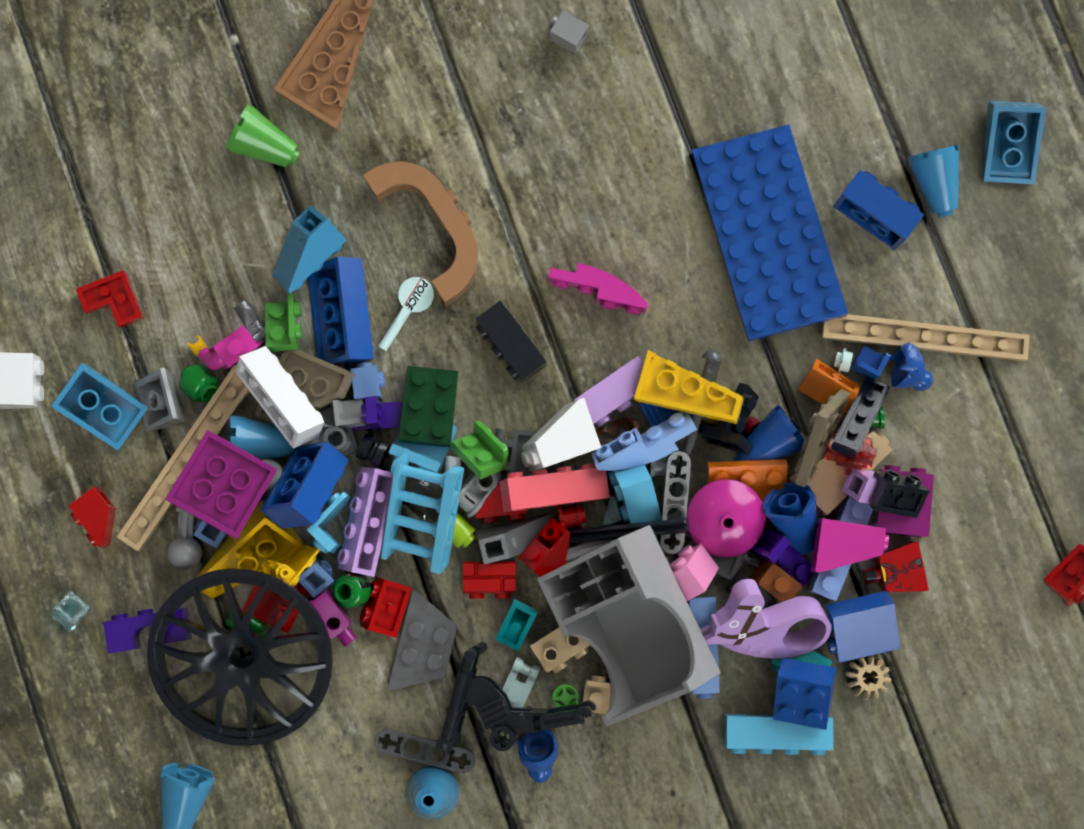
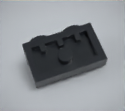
[869,470,930,518]

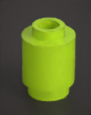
[452,513,476,549]

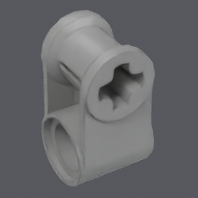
[303,423,352,452]
[458,472,498,518]

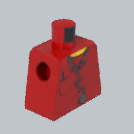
[862,541,929,592]

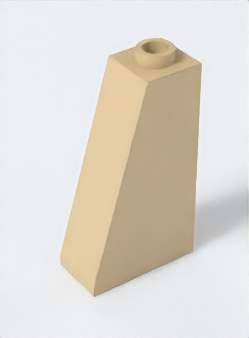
[787,431,893,517]

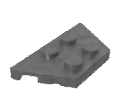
[388,590,458,690]

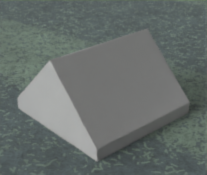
[134,368,185,432]

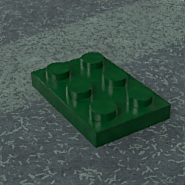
[399,366,459,448]

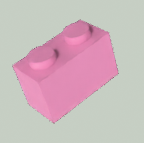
[670,543,719,601]

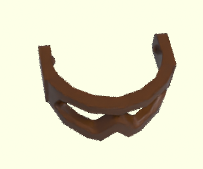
[596,418,640,450]

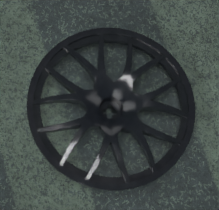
[147,568,333,746]

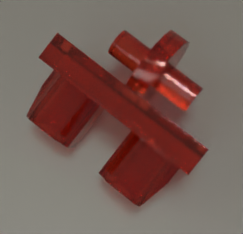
[824,431,877,475]

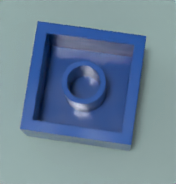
[773,658,836,730]

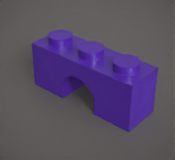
[103,608,192,654]

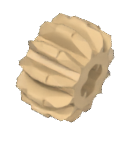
[845,655,891,700]

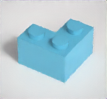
[608,465,662,523]

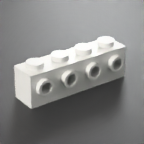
[235,346,324,449]

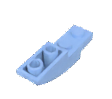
[591,412,697,471]

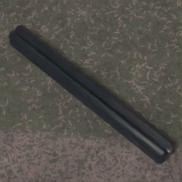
[568,518,690,544]

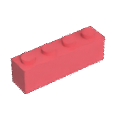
[499,463,610,512]

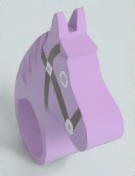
[700,579,831,659]

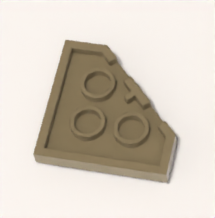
[255,349,355,424]
[795,389,850,488]

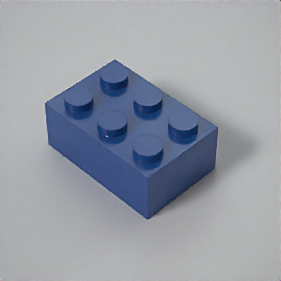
[833,170,924,251]
[260,441,348,529]

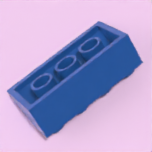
[308,257,374,366]

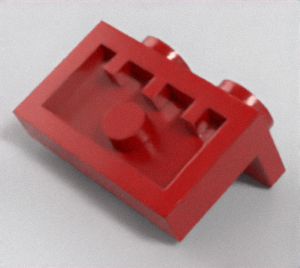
[1043,543,1084,607]
[359,576,412,638]

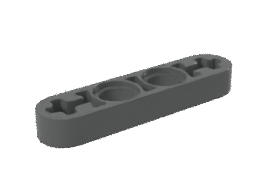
[374,729,475,773]

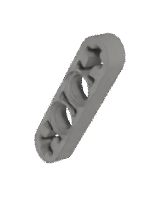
[660,451,691,554]

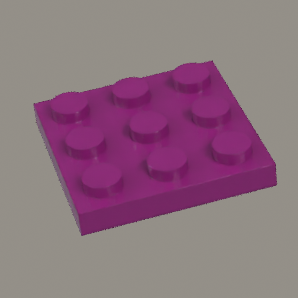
[165,430,278,540]

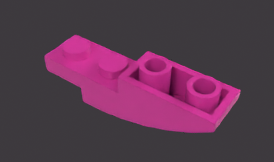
[548,263,648,315]

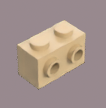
[530,627,590,674]

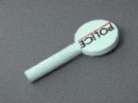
[378,277,434,352]

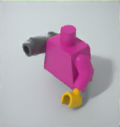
[187,300,266,370]

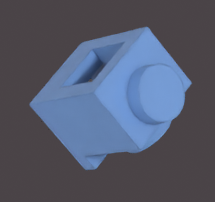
[298,555,334,597]

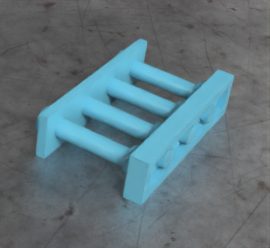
[381,453,464,574]

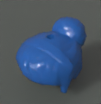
[889,342,933,391]
[516,729,559,783]

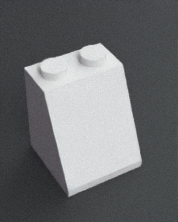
[0,352,44,409]
[521,398,601,472]

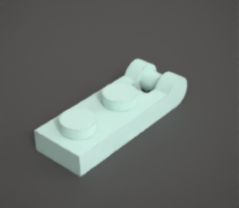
[501,657,541,735]

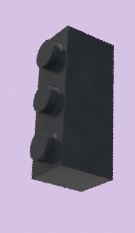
[475,300,547,383]

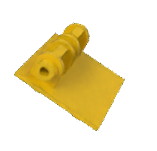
[262,544,320,587]

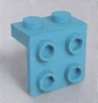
[389,425,457,474]
[307,492,352,554]

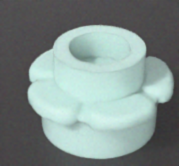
[834,348,853,373]

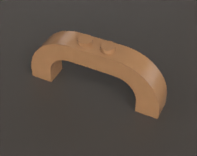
[363,162,478,307]

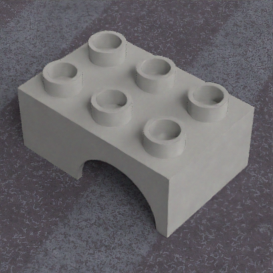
[537,525,721,727]

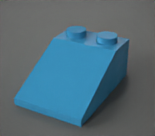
[983,101,1046,184]
[51,362,148,450]

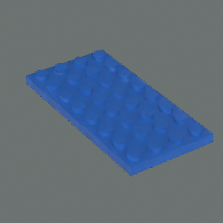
[691,124,848,342]

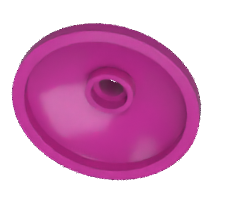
[686,479,766,558]

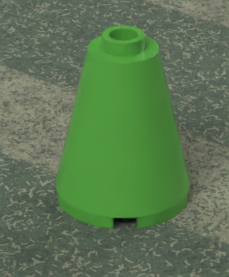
[226,104,300,167]

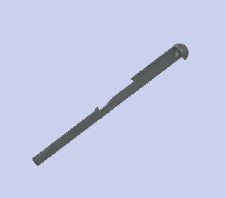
[658,350,722,550]

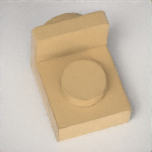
[583,675,611,714]

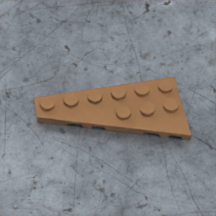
[274,0,374,131]

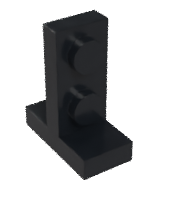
[698,383,759,455]

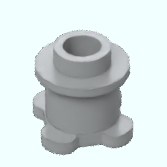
[650,454,677,479]

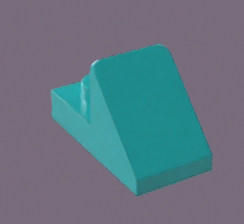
[495,599,538,651]

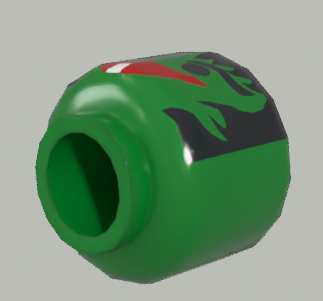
[332,573,371,608]

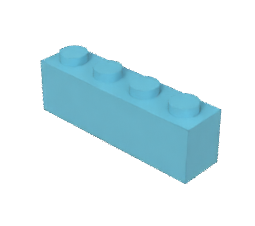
[724,714,833,755]

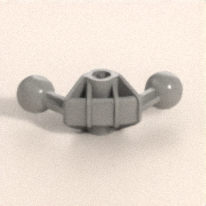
[167,459,283,570]

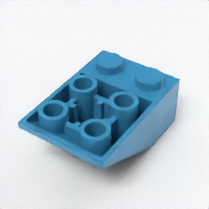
[272,205,347,294]

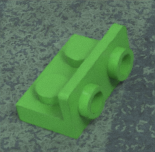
[265,293,303,352]
[451,420,509,479]

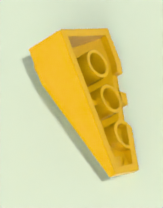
[197,501,303,599]

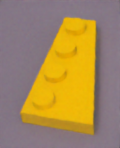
[634,350,744,424]

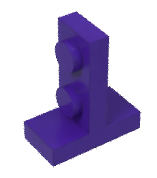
[351,396,403,431]
[750,528,814,587]

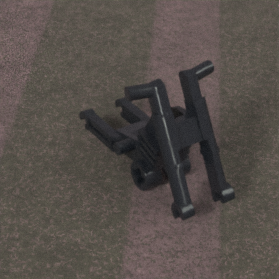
[436,642,597,753]

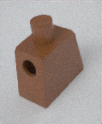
[748,559,803,604]

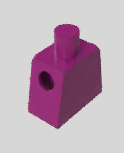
[308,587,357,647]

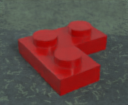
[76,270,144,328]

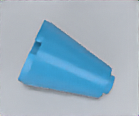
[907,145,960,217]
[229,415,295,460]
[161,763,215,829]
[406,766,459,820]

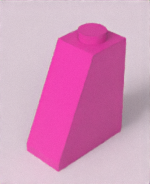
[810,518,889,573]

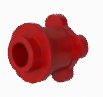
[557,503,586,529]

